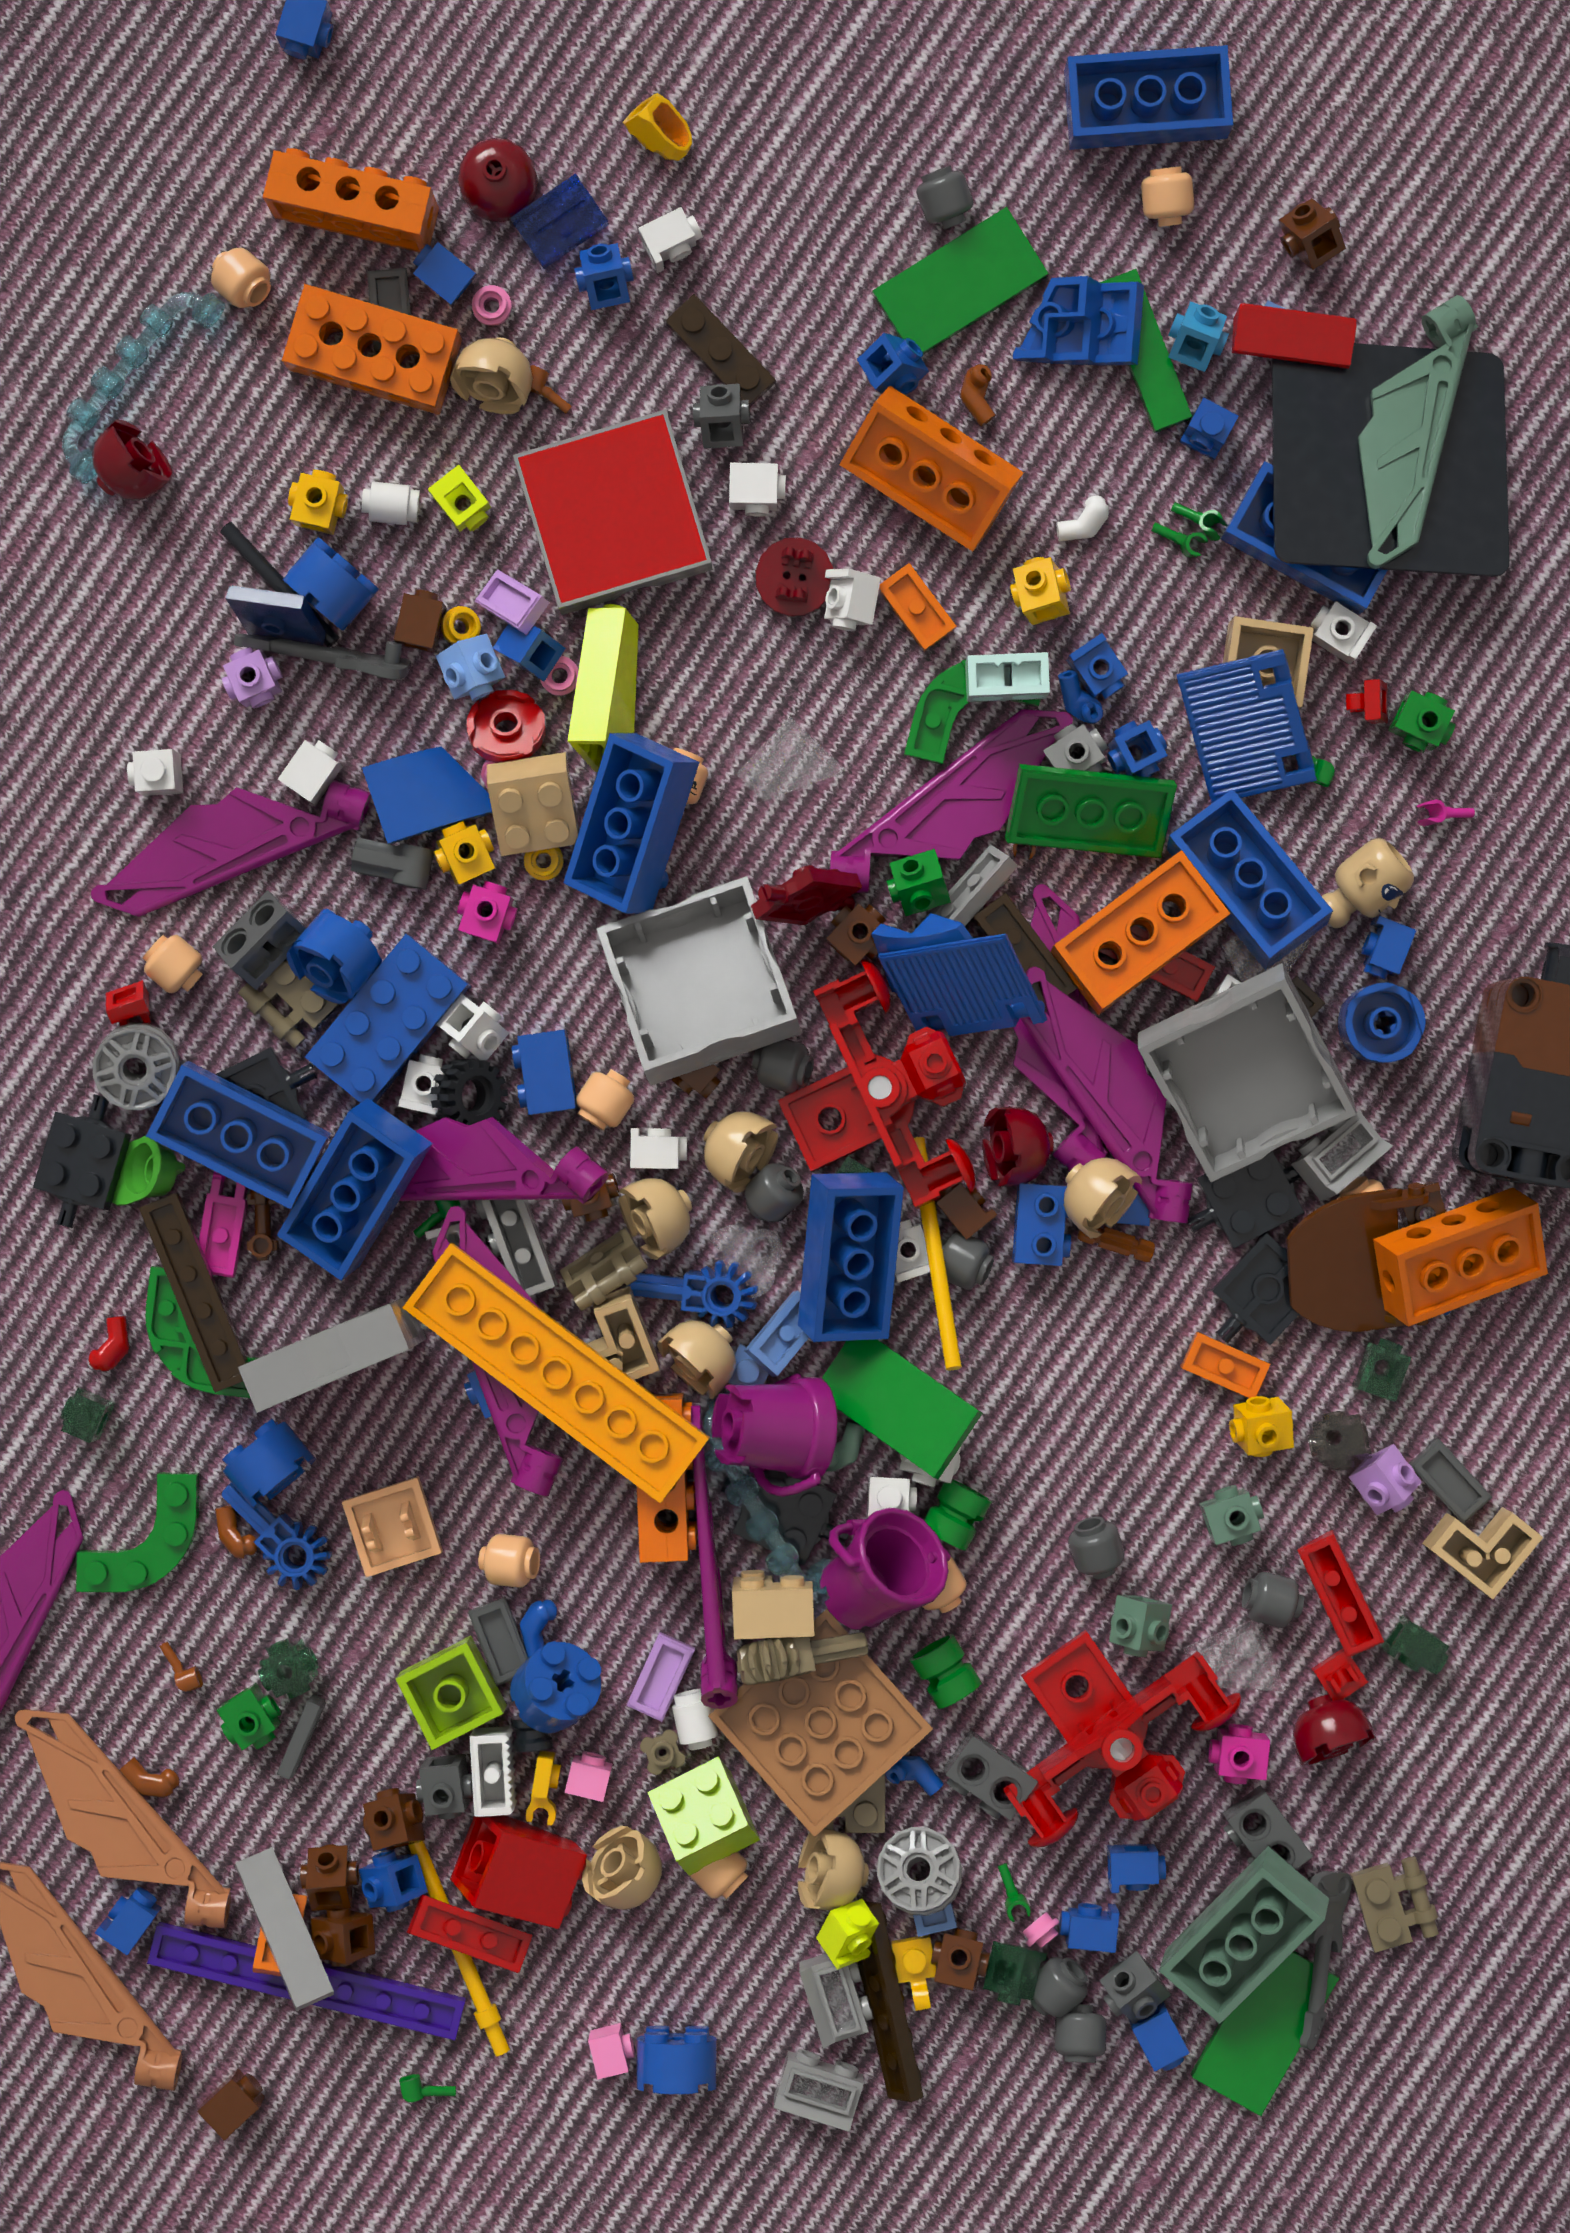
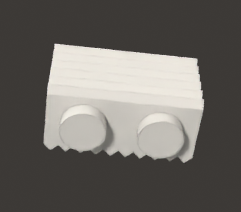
[469,1726,517,1817]

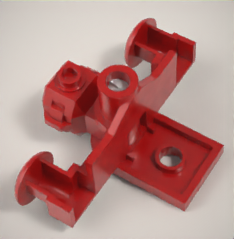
[1003,1630,1242,1848]

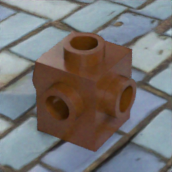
[1278,198,1346,270]
[825,903,886,967]
[561,1167,620,1222]
[363,1788,425,1851]
[300,1844,359,1911]
[311,1908,376,1967]
[931,1928,991,1992]

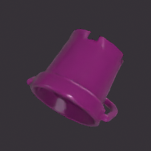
[711,1373,838,1497]
[820,1507,951,1630]

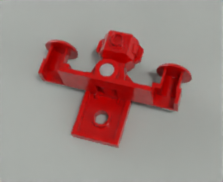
[777,959,976,1209]

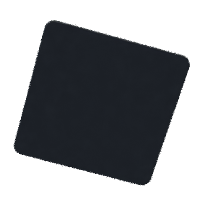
[1271,343,1510,577]

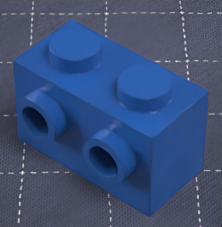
[1012,1183,1071,1266]

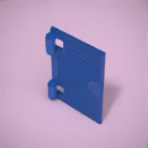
[1177,649,1317,804]
[878,933,1048,1036]

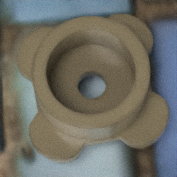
[640,1729,685,1775]

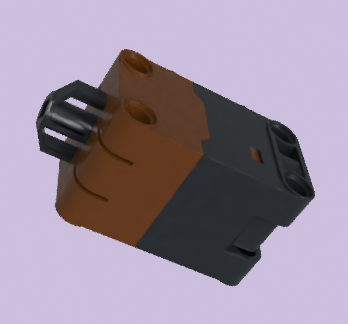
[1452,942,1570,1189]

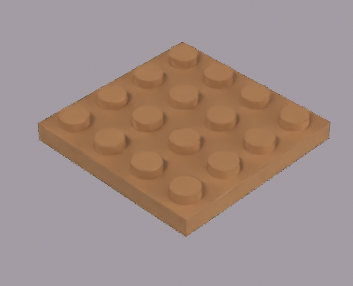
[708,1609,933,1837]

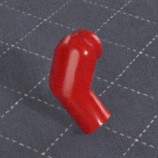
[88,1316,129,1372]

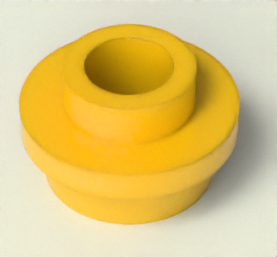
[441,606,481,644]
[524,847,564,881]

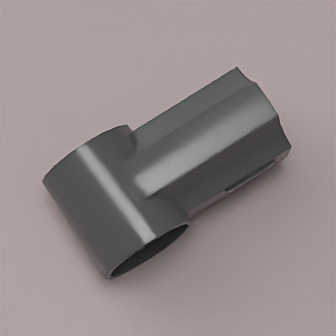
[351,838,434,890]

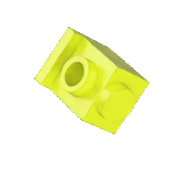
[428,465,491,532]
[816,1898,879,1970]

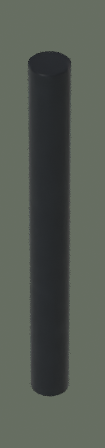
[220,522,340,647]

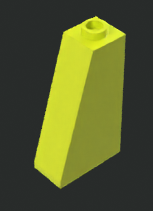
[568,604,639,772]

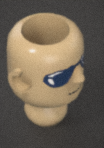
[1322,838,1414,928]

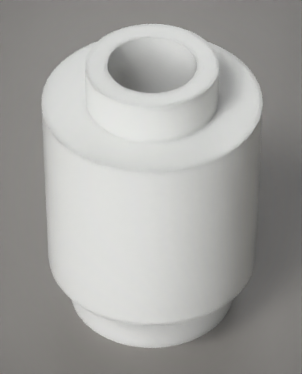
[361,481,420,525]
[672,1688,719,1750]

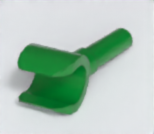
[1171,502,1227,541]
[1151,522,1208,558]
[1294,755,1334,787]
[413,1200,461,1238]
[998,1863,1031,1922]
[399,2074,456,2102]

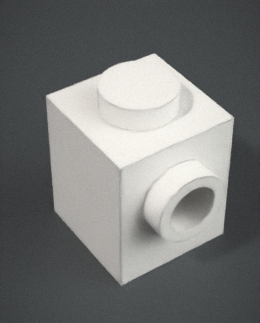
[729,463,786,517]
[278,740,343,805]
[127,749,183,796]
[867,1477,917,1517]

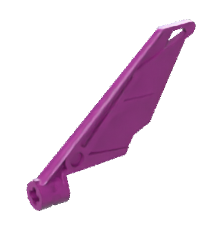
[830,709,1073,893]
[91,780,372,917]
[1009,884,1108,1171]
[1021,966,1193,1223]
[399,1117,609,1204]
[432,1206,563,1496]
[691,1405,738,1709]
[0,1489,84,1713]

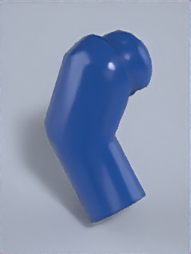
[1058,670,1103,724]
[520,1599,557,1658]
[885,1756,944,1796]

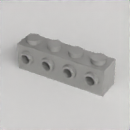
[474,1200,558,1296]

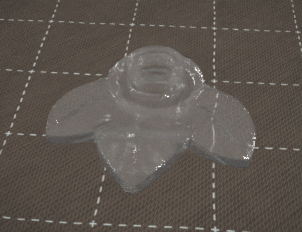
[710,1224,783,1299]

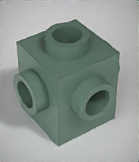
[1199,1485,1264,1546]
[1109,1595,1172,1657]

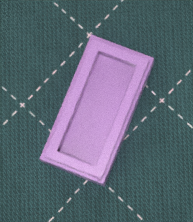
[475,569,550,635]
[626,1632,695,1722]

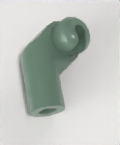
[827,1422,865,1472]

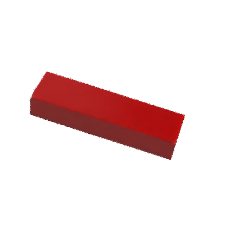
[1232,303,1357,369]
[1297,1530,1384,1658]

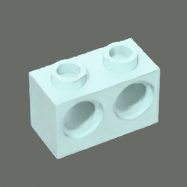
[965,652,1050,702]

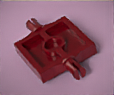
[751,865,862,926]

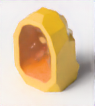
[623,93,692,161]

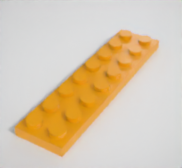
[402,1243,710,1504]

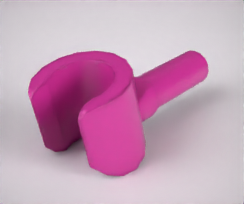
[1417,799,1475,827]

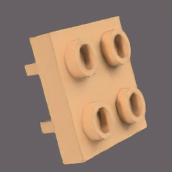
[342,1476,443,1577]

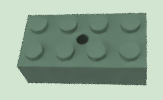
[1159,1846,1329,2024]

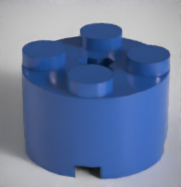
[282,537,379,631]
[286,909,382,1004]
[1338,983,1426,1063]
[222,1419,316,1510]
[510,1641,601,1733]
[637,2026,717,2094]

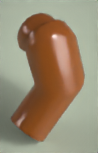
[960,364,996,427]
[215,1505,257,1559]
[119,1757,180,1798]

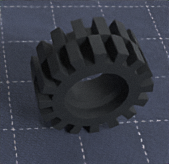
[430,1059,508,1126]

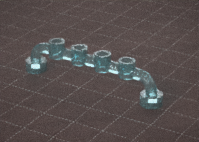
[62,292,225,484]
[703,1388,831,1594]

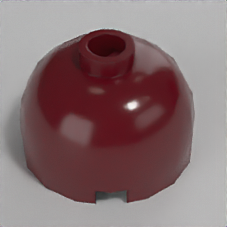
[458,138,538,222]
[92,419,172,501]
[982,1106,1054,1187]
[1293,1694,1376,1766]

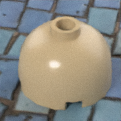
[450,338,533,414]
[704,1112,778,1193]
[1064,1157,1142,1239]
[618,1178,692,1260]
[657,1320,736,1399]
[582,1826,662,1910]
[798,1829,869,1910]

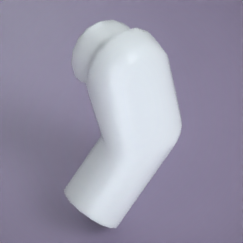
[1056,495,1109,542]

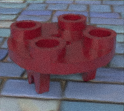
[755,537,833,617]

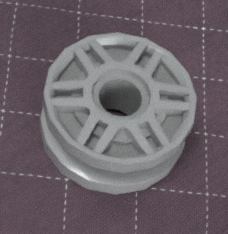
[93,1022,180,1110]
[877,1827,963,1916]

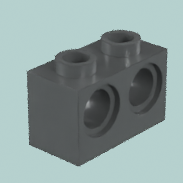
[212,890,307,990]
[943,1730,1038,1821]
[1223,1785,1313,1870]

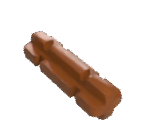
[1078,1226,1155,1263]

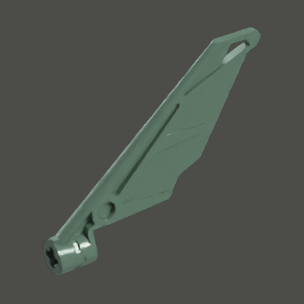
[1358,295,1478,569]

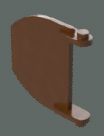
[1286,1183,1430,1332]

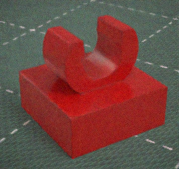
[1346,679,1388,724]
[106,980,150,1026]
[1311,1648,1368,1701]

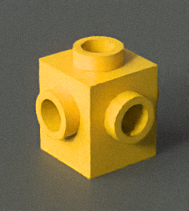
[288,470,348,535]
[1010,557,1071,625]
[433,821,495,885]
[1229,1396,1294,1457]

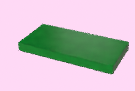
[872,207,1049,355]
[1005,764,1177,858]
[822,1339,983,1480]
[1190,1951,1339,2116]

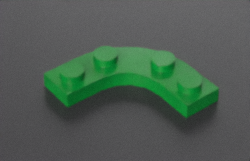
[904,660,1041,765]
[145,1266,257,1398]
[76,1472,199,1592]

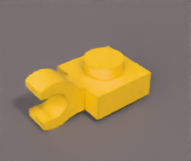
[526,1750,561,1826]
[891,1934,936,2011]

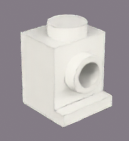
[638,207,703,273]
[824,568,881,631]
[1310,601,1377,665]
[398,1054,443,1115]
[630,1128,687,1169]
[895,1219,930,1283]

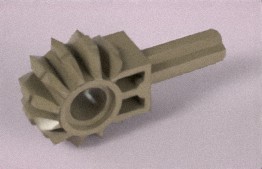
[736,1632,868,1685]

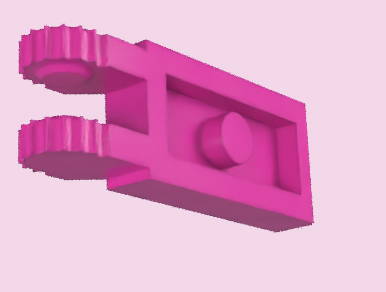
[199,1171,248,1278]

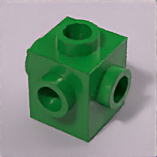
[1388,691,1456,753]
[886,849,951,916]
[216,1683,281,1751]

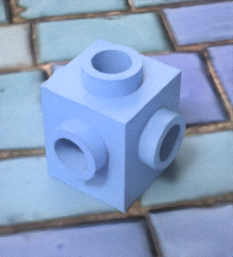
[436,633,505,701]

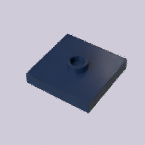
[225,585,326,646]

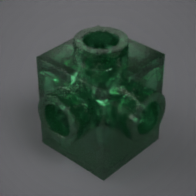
[258,1638,319,1699]

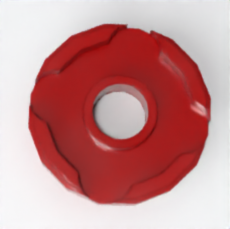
[467,690,546,763]

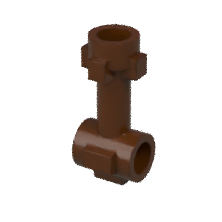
[247,1189,279,1261]

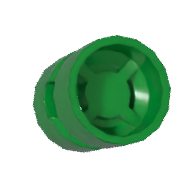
[924,1479,992,1551]
[910,1634,982,1709]

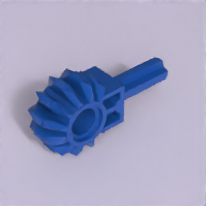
[627,1260,759,1328]
[222,1483,332,1590]

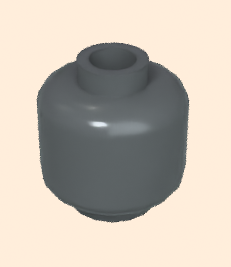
[916,165,974,229]
[752,1039,814,1093]
[745,1163,804,1222]
[941,1231,994,1290]
[1068,1517,1124,1579]
[1242,1572,1304,1628]
[1029,1958,1088,2018]
[1054,2004,1107,2063]

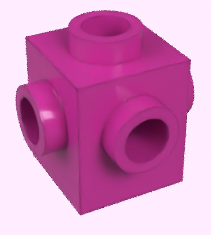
[457,881,518,944]
[1208,1724,1270,1784]

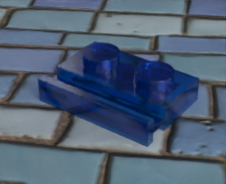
[510,174,609,269]

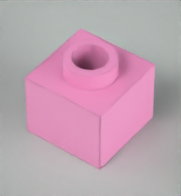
[564,1751,613,1802]
[588,2023,635,2080]

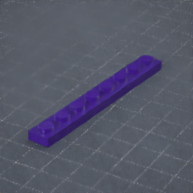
[147,1921,466,2040]

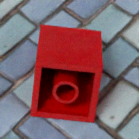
[450,1815,587,1929]

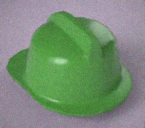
[112,1136,185,1206]

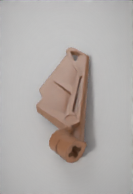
[15,1709,231,1929]
[0,1862,182,2091]

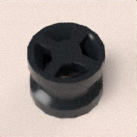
[511,1715,553,1752]

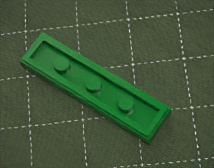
[1100,269,1192,433]

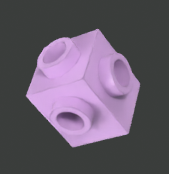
[222,647,283,708]
[1349,1444,1422,1515]

